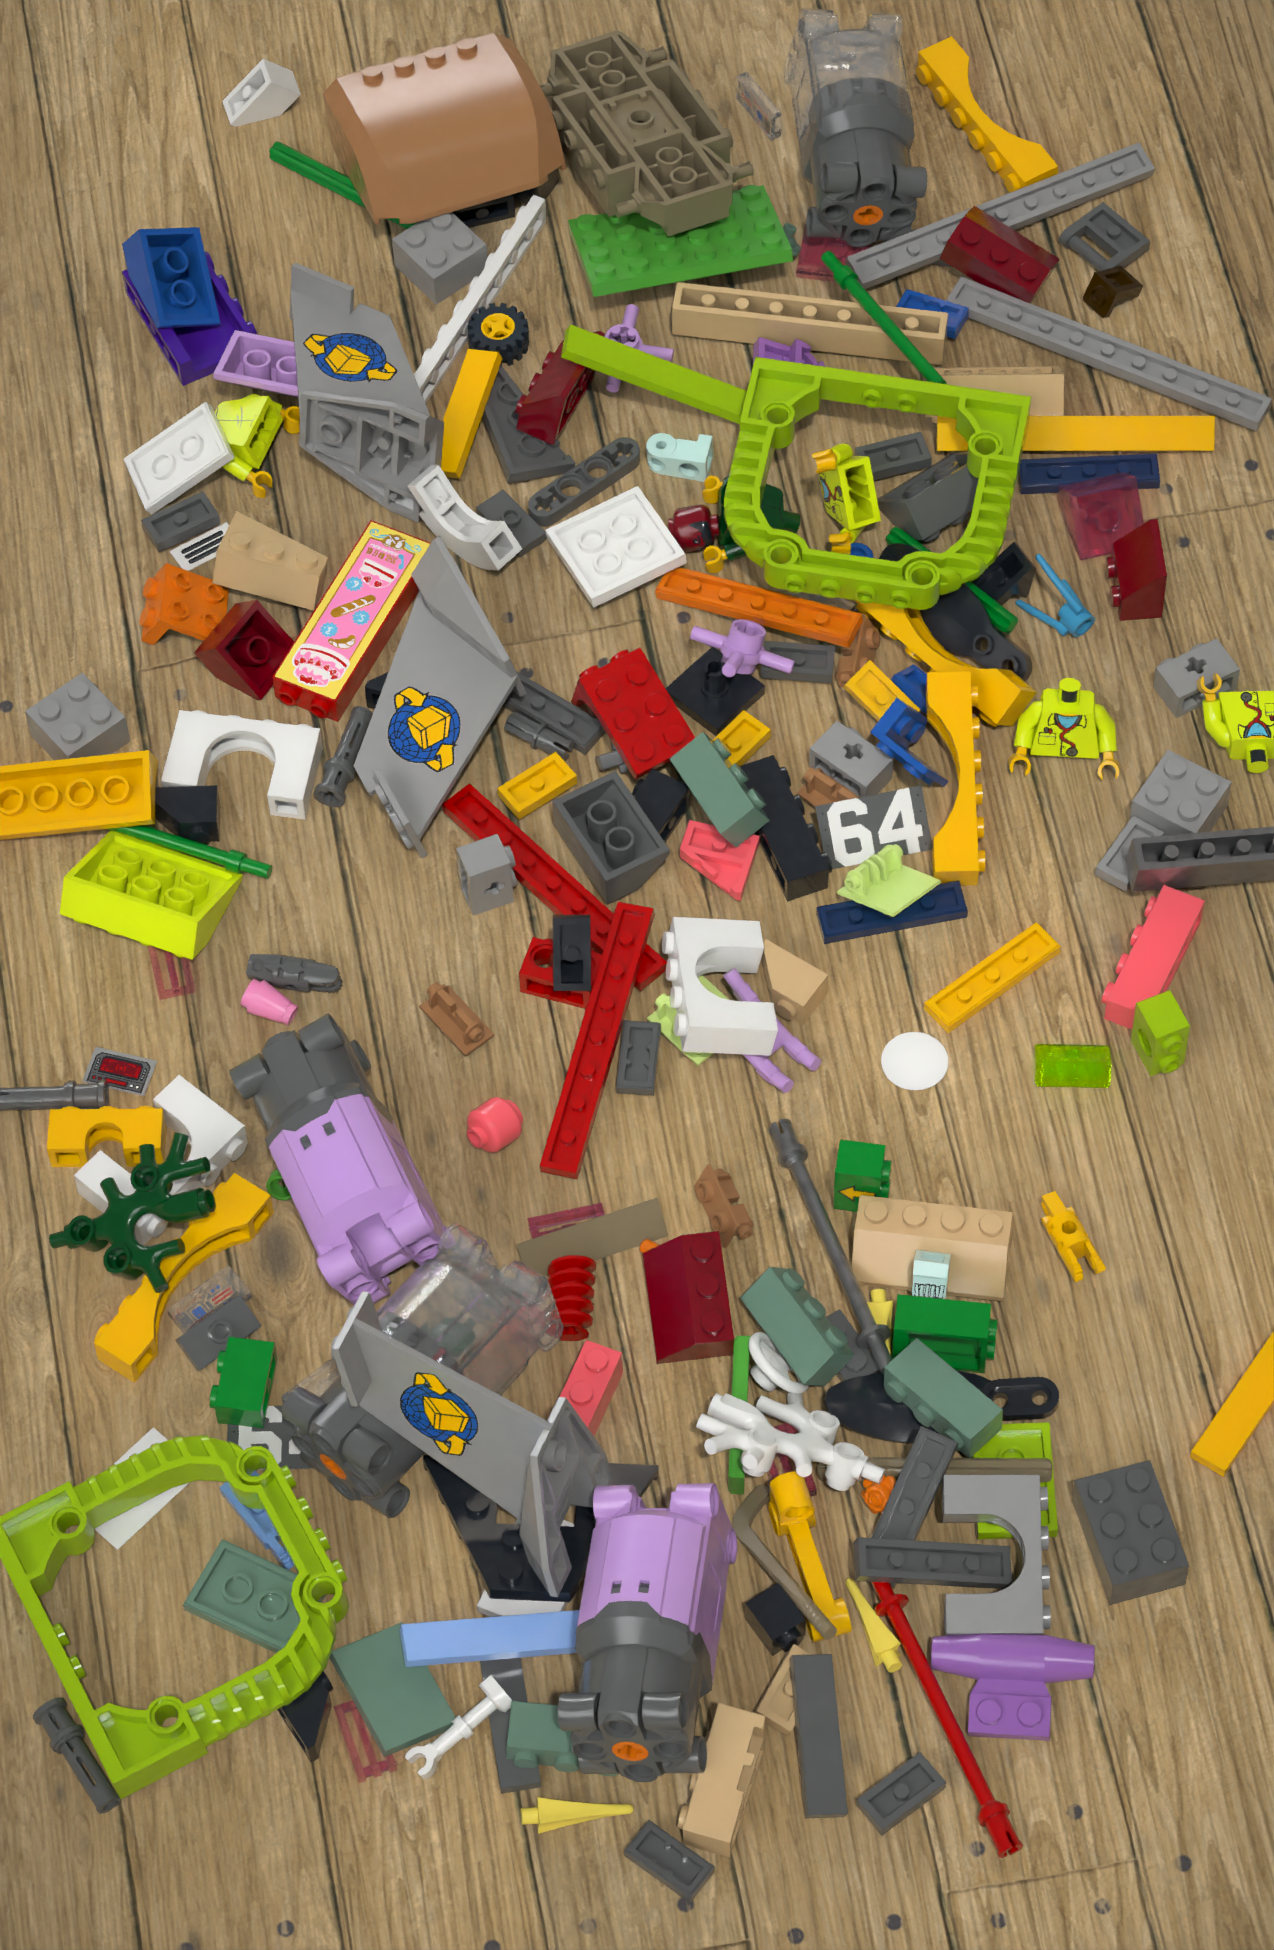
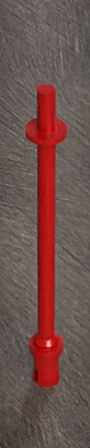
[872,1582,1023,1858]

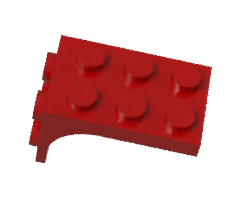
[571,647,695,780]

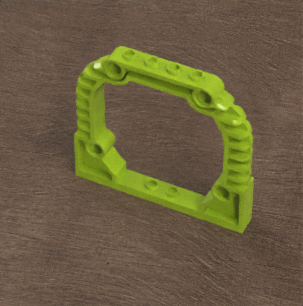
[724,357,1031,610]
[0,1435,349,1799]

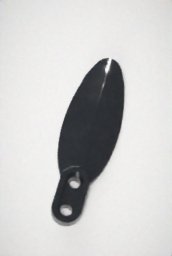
[879,543,1032,681]
[824,1370,1059,1444]

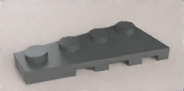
[482,365,575,483]

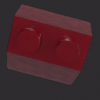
[1105,519,1167,621]
[194,599,294,700]

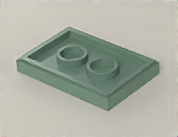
[183,1539,326,1653]
[330,1622,455,1757]

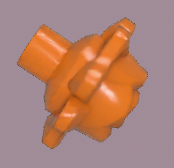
[861,1475,896,1515]

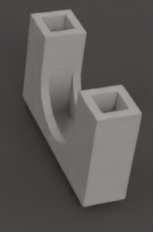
[942,1475,1051,1636]

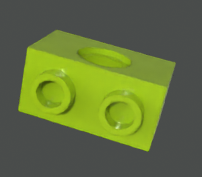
[1131,990,1190,1076]

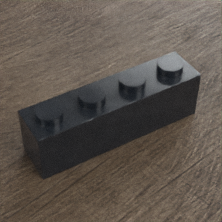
[740,755,832,902]

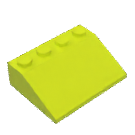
[60,830,243,960]

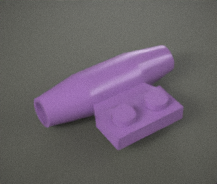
[931,1634,1095,1741]

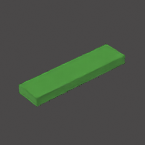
[728,1336,750,1495]

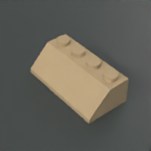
[922,366,1064,423]
[851,1195,1013,1302]

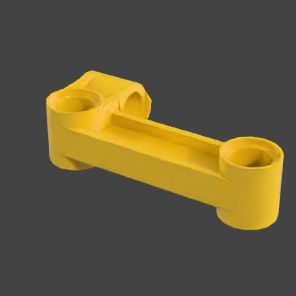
[768,1471,852,1643]

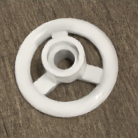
[748,1332,809,1394]

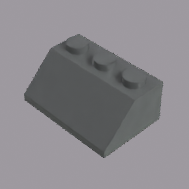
[877,451,979,542]
[552,770,670,904]

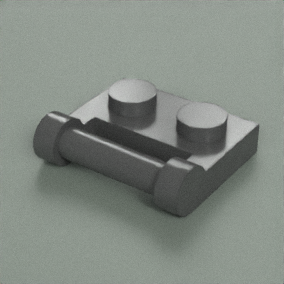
[1059,202,1150,271]

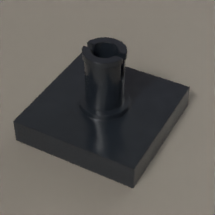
[665,647,765,736]

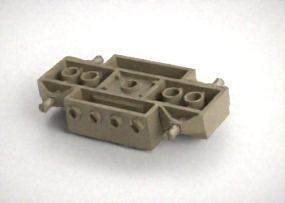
[539,30,754,236]

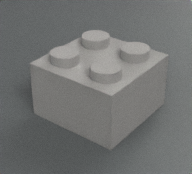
[392,212,488,305]
[25,672,130,760]
[1130,750,1232,835]

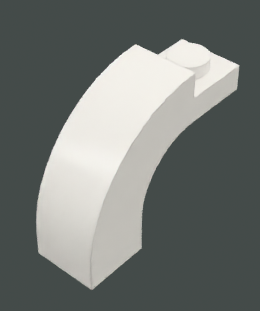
[408,465,522,571]

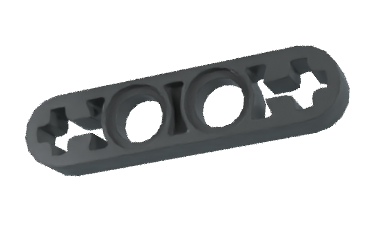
[528,437,640,527]

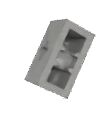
[1153,638,1240,718]
[809,721,893,797]
[456,834,517,916]

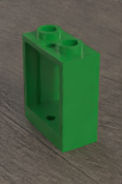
[892,1294,998,1374]

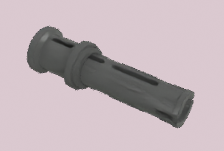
[313,706,373,807]
[0,1079,109,1111]
[33,1697,121,1814]

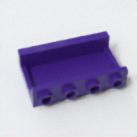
[122,251,258,386]

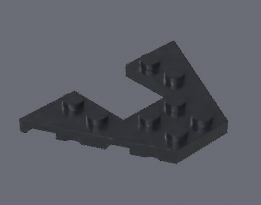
[423,1455,659,1602]

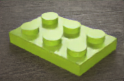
[972,1422,1058,1540]

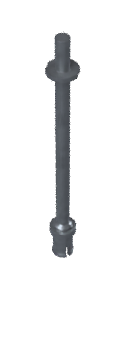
[768,1119,893,1374]

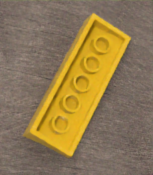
[0,750,159,840]

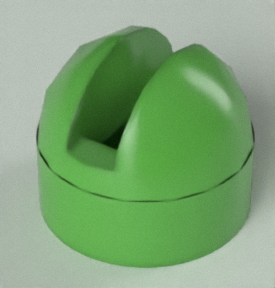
[266,1168,291,1200]

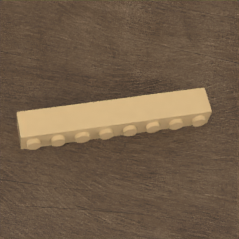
[672,282,948,365]

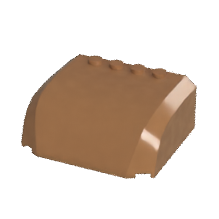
[323,33,566,224]

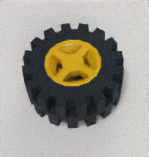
[468,303,529,366]

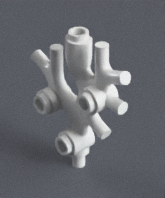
[696,1392,885,1491]

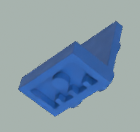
[870,698,949,787]

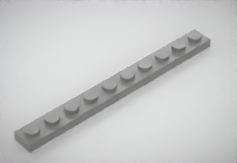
[845,142,1155,289]
[946,277,1272,431]

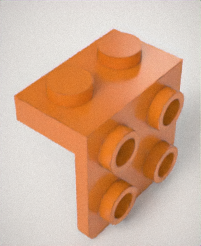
[139,563,229,645]

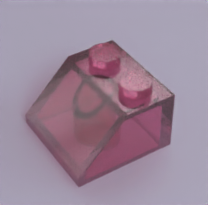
[1058,472,1144,560]

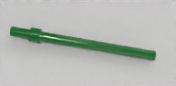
[821,251,946,384]
[109,825,273,879]

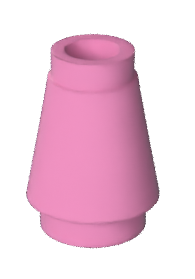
[240,979,298,1026]

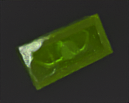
[1035,1044,1111,1088]

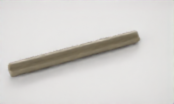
[817,1457,1052,1482]

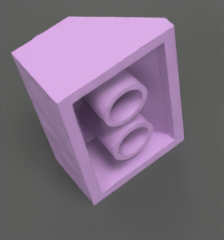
[213,330,298,398]

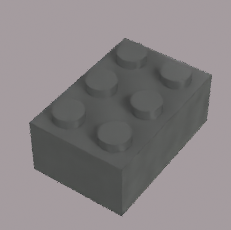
[1072,1460,1189,1605]

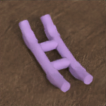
[707,968,821,1093]

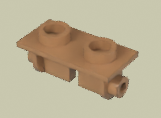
[836,614,880,687]
[797,767,859,807]
[419,982,495,1057]
[694,1164,754,1248]

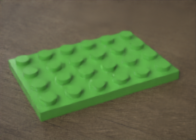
[568,185,793,297]

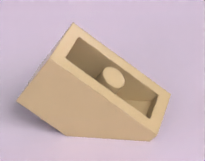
[762,939,828,1025]

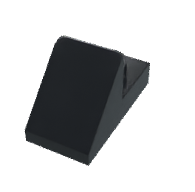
[971,542,1036,605]
[553,915,592,991]

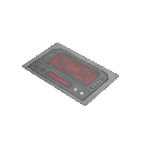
[83,1047,157,1096]

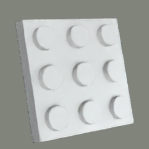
[545,486,687,608]

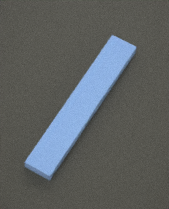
[399,1610,580,1667]

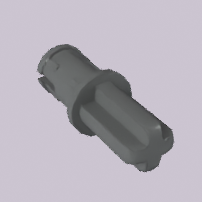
[504,712,575,761]

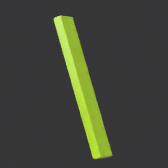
[561,324,747,424]

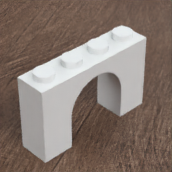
[161,710,323,820]
[662,917,778,1056]
[74,1075,248,1245]

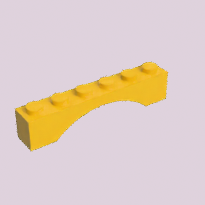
[916,36,1058,193]
[855,600,1037,727]
[926,671,985,886]
[94,1173,274,1383]

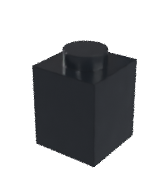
[745,1583,806,1656]

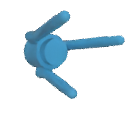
[1016,554,1095,637]

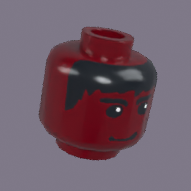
[668,504,719,553]

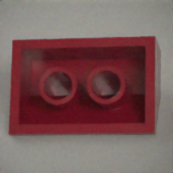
[939,206,1060,304]
[515,331,605,445]
[643,1231,734,1364]

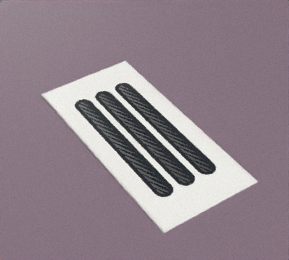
[170,522,229,571]

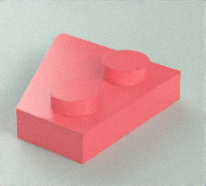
[680,820,760,901]

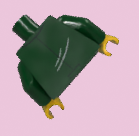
[702,473,800,573]

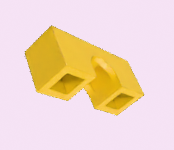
[47,1106,167,1167]

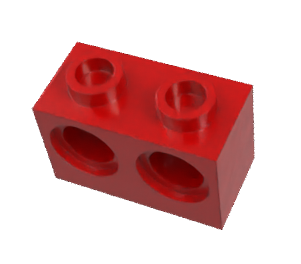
[519,937,602,1009]

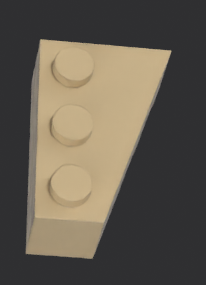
[212,511,328,611]
[677,1703,766,1858]

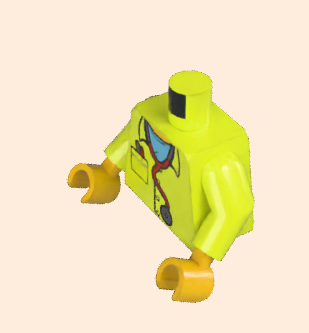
[215,394,300,498]
[812,443,881,554]
[1197,673,1274,773]
[1008,678,1120,780]

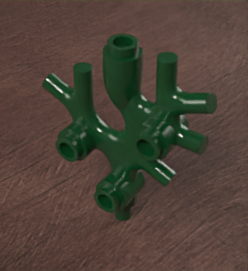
[49,1132,216,1293]

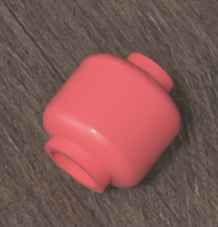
[467,1097,523,1153]

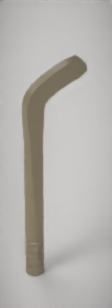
[732,1485,837,1640]

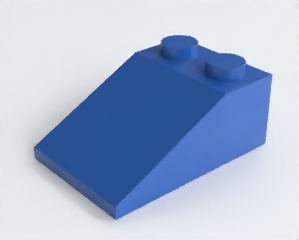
[122,227,220,328]

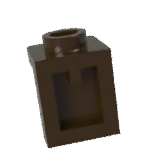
[1083,266,1143,318]

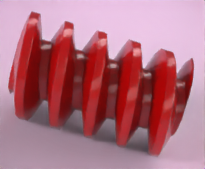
[544,1255,596,1341]

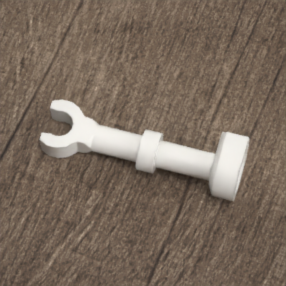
[405,1675,512,1780]

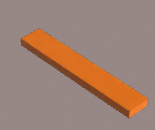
[655,567,863,648]

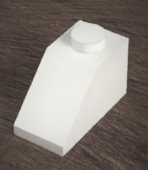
[222,59,301,127]

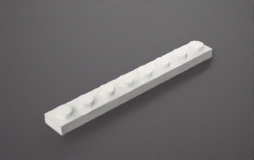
[413,195,546,403]

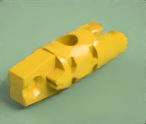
[1041,1191,1106,1282]

